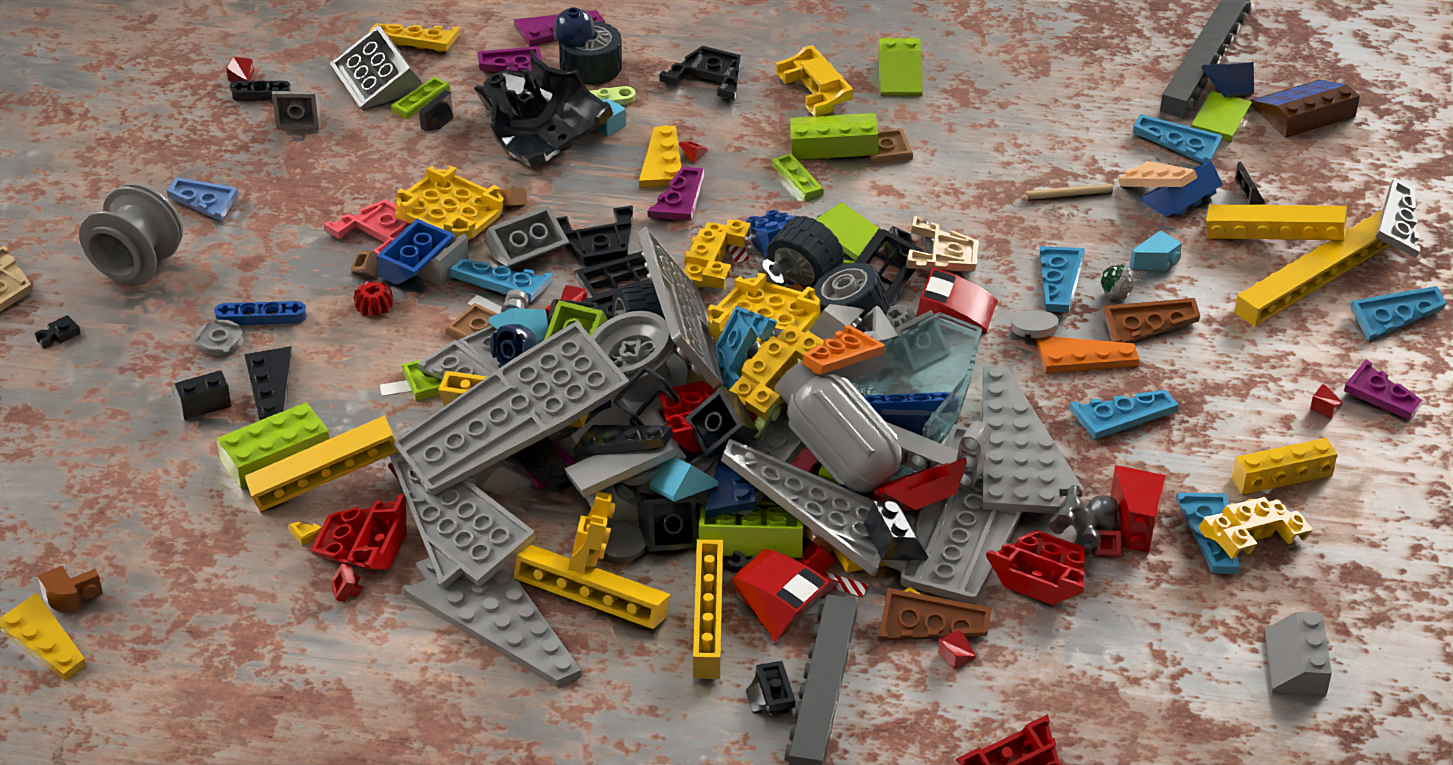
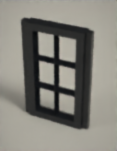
[855,228,926,306]
[574,251,650,298]

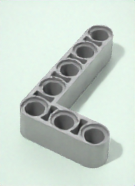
[886,421,991,490]

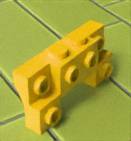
[775,45,853,116]
[683,219,750,290]
[729,323,824,421]
[568,491,615,573]
[1198,497,1313,559]

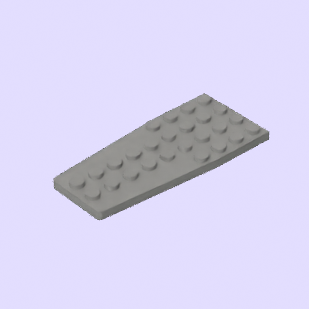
[639,227,723,389]
[395,321,630,495]
[900,424,1024,604]

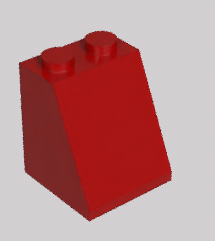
[1110,465,1166,553]

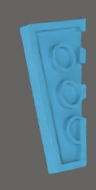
[1133,114,1223,164]
[1069,390,1179,440]

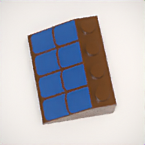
[1249,79,1360,138]

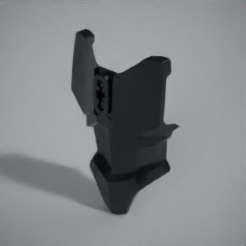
[474,50,614,167]

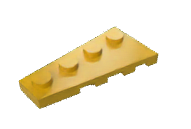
[368,23,460,52]
[639,125,681,188]
[0,592,86,681]

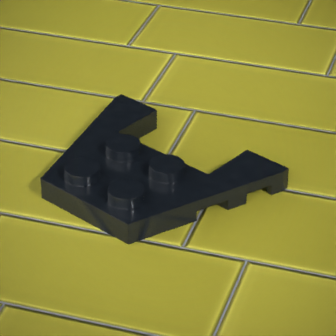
[659,46,741,100]
[556,205,633,264]

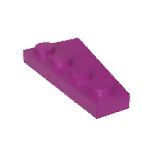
[514,10,605,47]

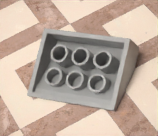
[330,25,422,110]

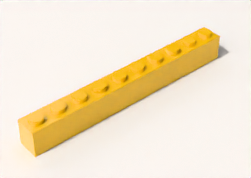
[1234,209,1390,327]

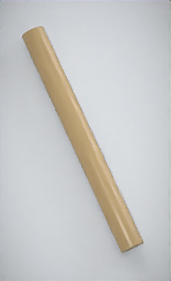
[1025,184,1113,200]

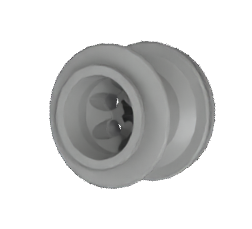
[79,183,183,285]
[591,311,689,417]

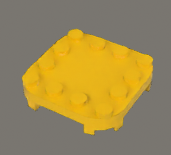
[395,165,504,241]
[707,273,821,344]

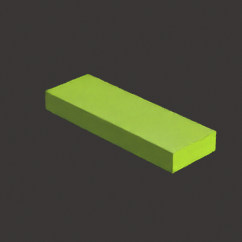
[391,77,450,119]
[772,153,824,201]

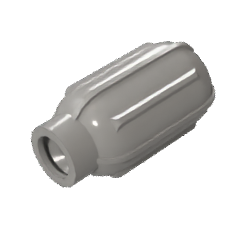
[774,361,902,494]

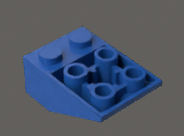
[746,210,797,257]

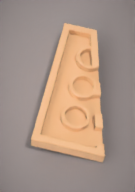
[1118,161,1197,187]

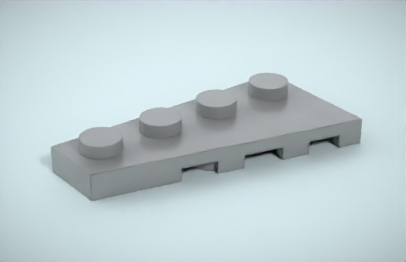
[1375,178,1420,258]
[417,340,497,380]

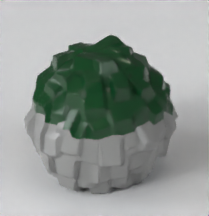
[1101,264,1138,300]

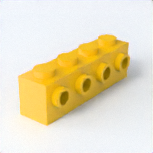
[1231,438,1338,495]

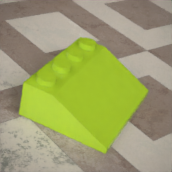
[790,113,879,160]
[699,501,803,560]

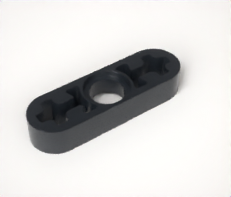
[229,81,292,101]

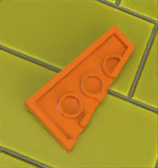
[801,325,885,375]
[1036,336,1140,373]

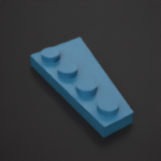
[1039,246,1085,312]
[450,259,553,302]
[1350,286,1447,342]
[1175,492,1239,574]

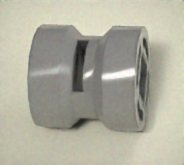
[501,289,529,312]

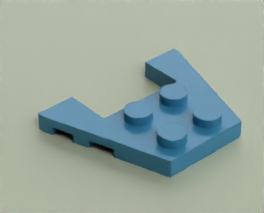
[715,306,777,390]

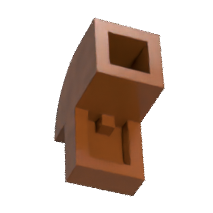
[38,565,103,613]

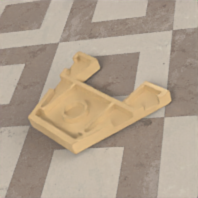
[906,216,979,272]
[0,245,32,312]

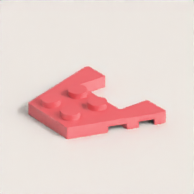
[324,200,410,254]

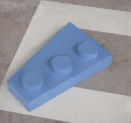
[167,177,239,221]

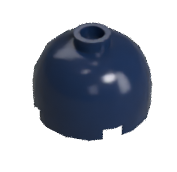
[553,7,595,47]
[490,324,538,368]

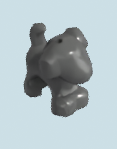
[756,251,800,286]
[1049,485,1118,554]

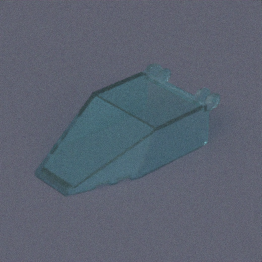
[849,312,982,474]

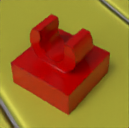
[331,564,363,602]

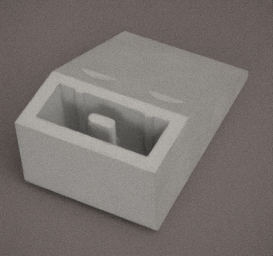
[809,304,864,340]

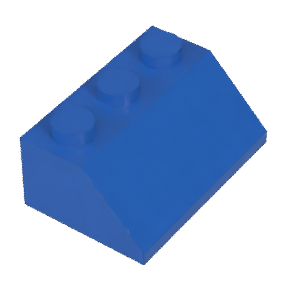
[1140,161,1223,216]
[377,218,455,285]

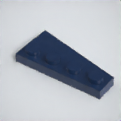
[705,441,757,518]

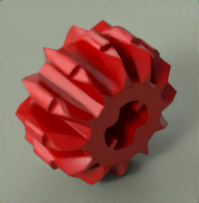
[353,280,393,318]

